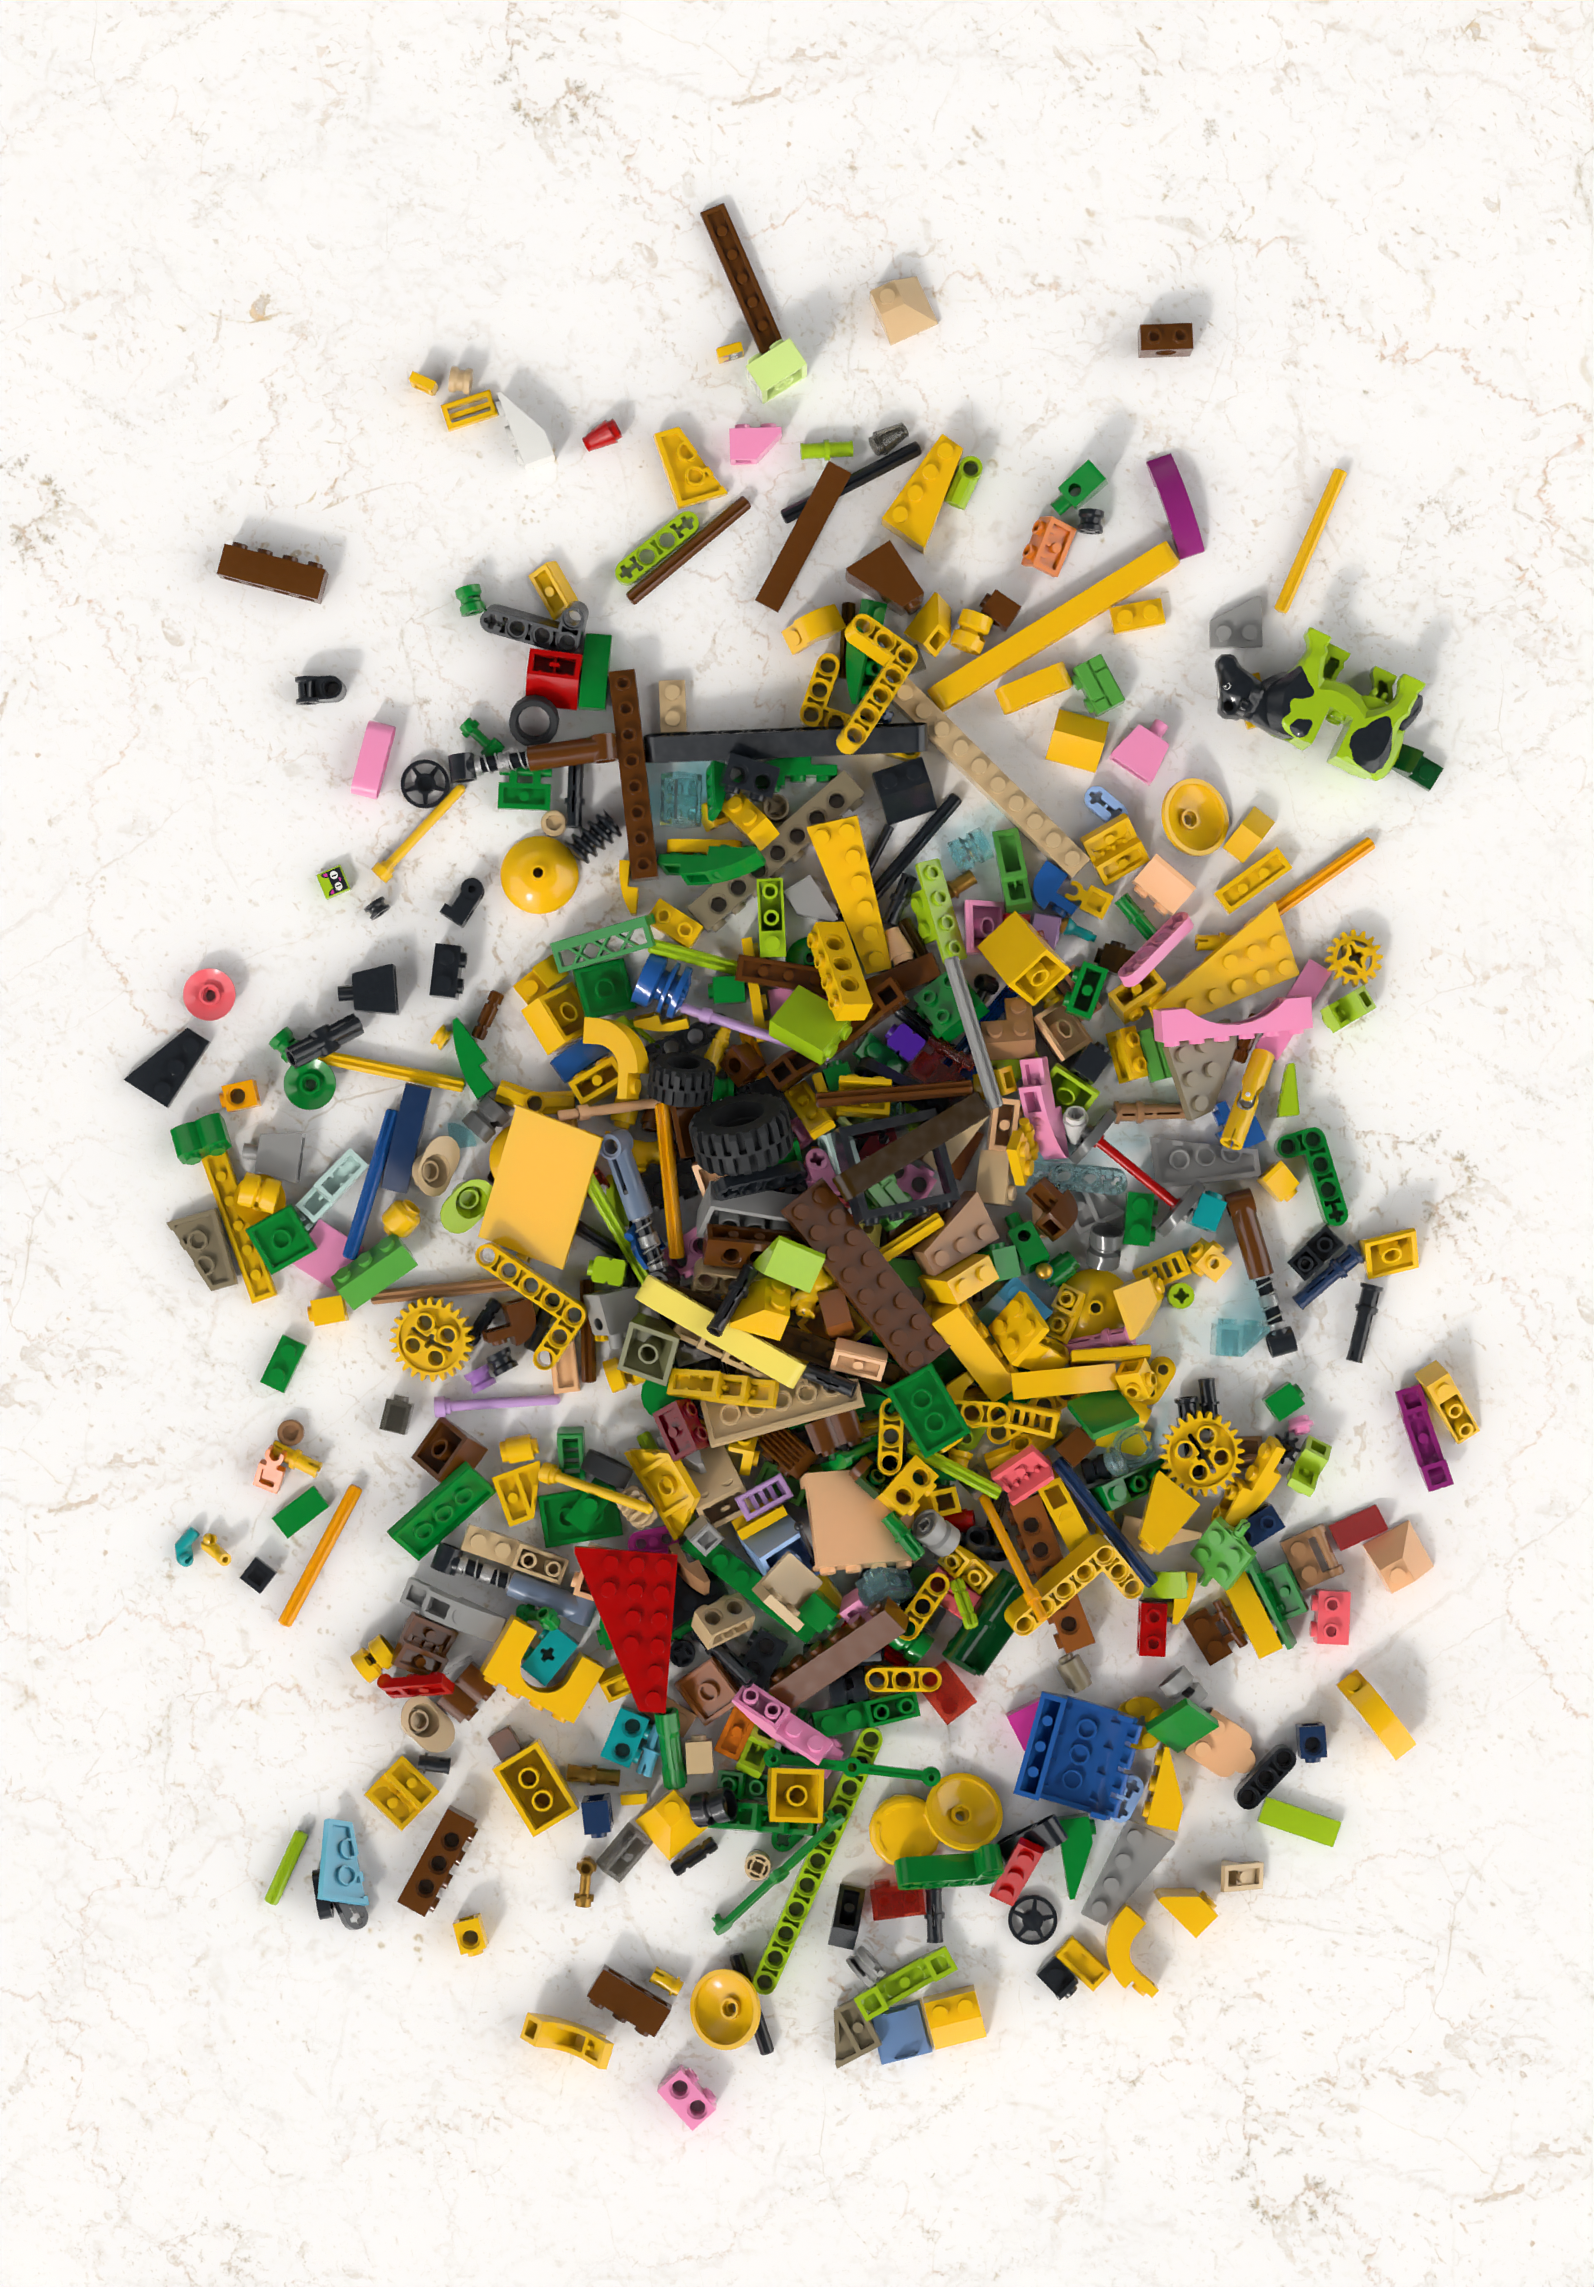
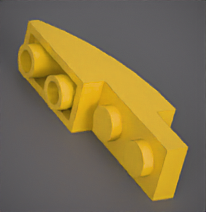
[1210,1435,1286,1527]
[1037,1455,1091,1552]

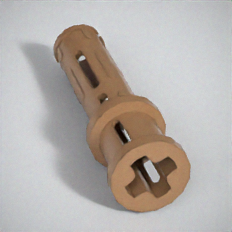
[1113,1100,1186,1124]

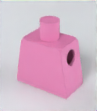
[1109,719,1169,786]

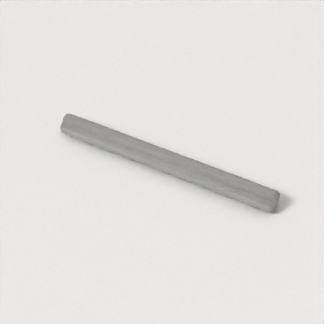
[944,956,1003,1109]

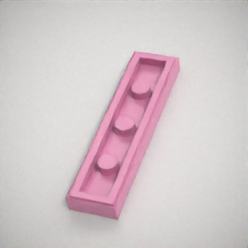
[1254,959,1332,1061]

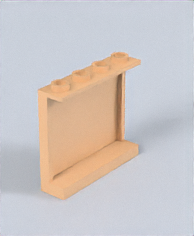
[799,1470,920,1576]

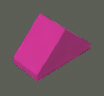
[1006,1697,1040,1751]

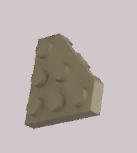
[1162,1019,1238,1121]

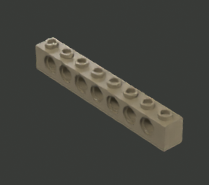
[687,770,865,933]

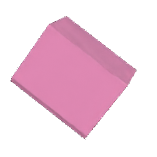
[964,900,1005,956]

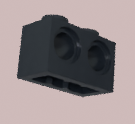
[718,753,781,803]
[642,1159,699,1210]
[739,1626,789,1690]

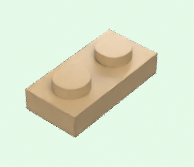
[659,680,687,733]

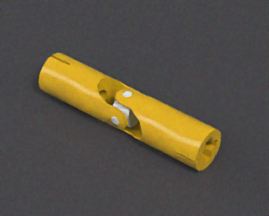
[1220,1048,1275,1150]

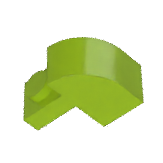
[1320,985,1377,1033]
[1286,1435,1332,1497]

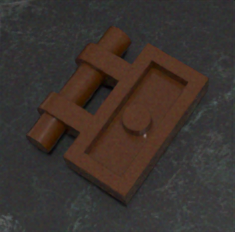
[1182,1598,1248,1666]

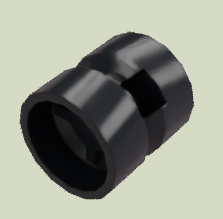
[828,1666,869,1707]
[689,1787,738,1828]

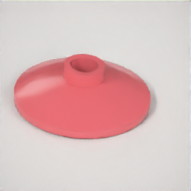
[183,968,236,1021]

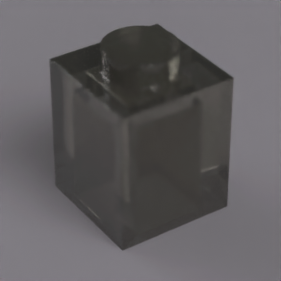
[379,1394,415,1435]

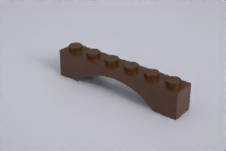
[764,977,911,1092]

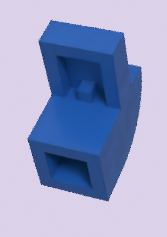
[1032,860,1078,918]
[1212,1100,1266,1149]

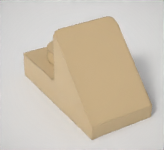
[1221,1860,1264,1892]

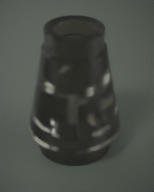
[868,423,909,456]

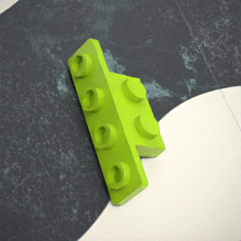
[910,858,967,964]

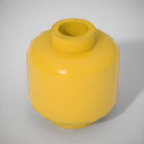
[382,1199,421,1238]

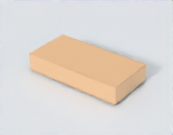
[549,1339,581,1394]

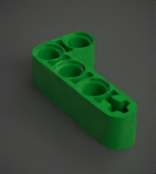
[1274,1127,1348,1227]
[894,1844,1004,1890]

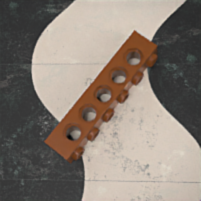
[1006,1493,1096,1654]

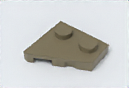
[834,1998,882,2069]

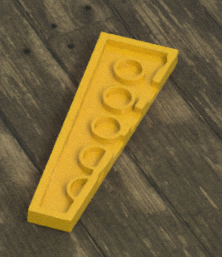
[807,815,892,974]

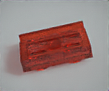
[922,1659,977,1725]

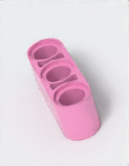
[351,720,396,800]

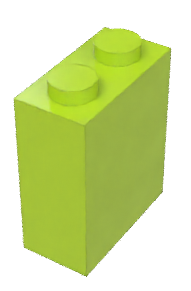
[769,985,852,1065]

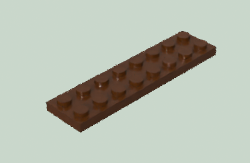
[780,1177,951,1376]

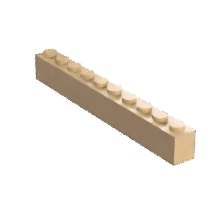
[890,677,1090,880]

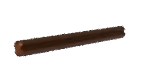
[626,496,751,605]
[815,1080,973,1108]

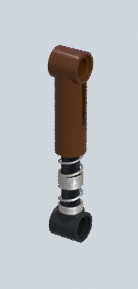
[448,733,618,783]
[1224,1187,1298,1358]

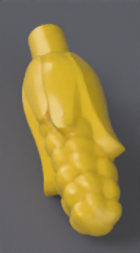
[704,1026,731,1074]

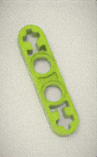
[615,511,699,586]

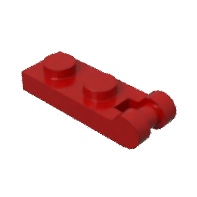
[377,1672,455,1698]

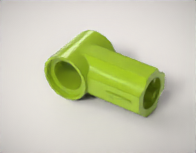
[944,456,983,511]

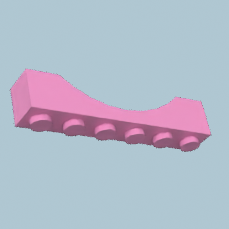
[1153,995,1313,1047]

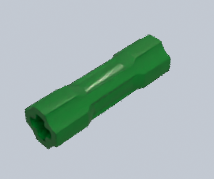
[654,1707,687,1790]

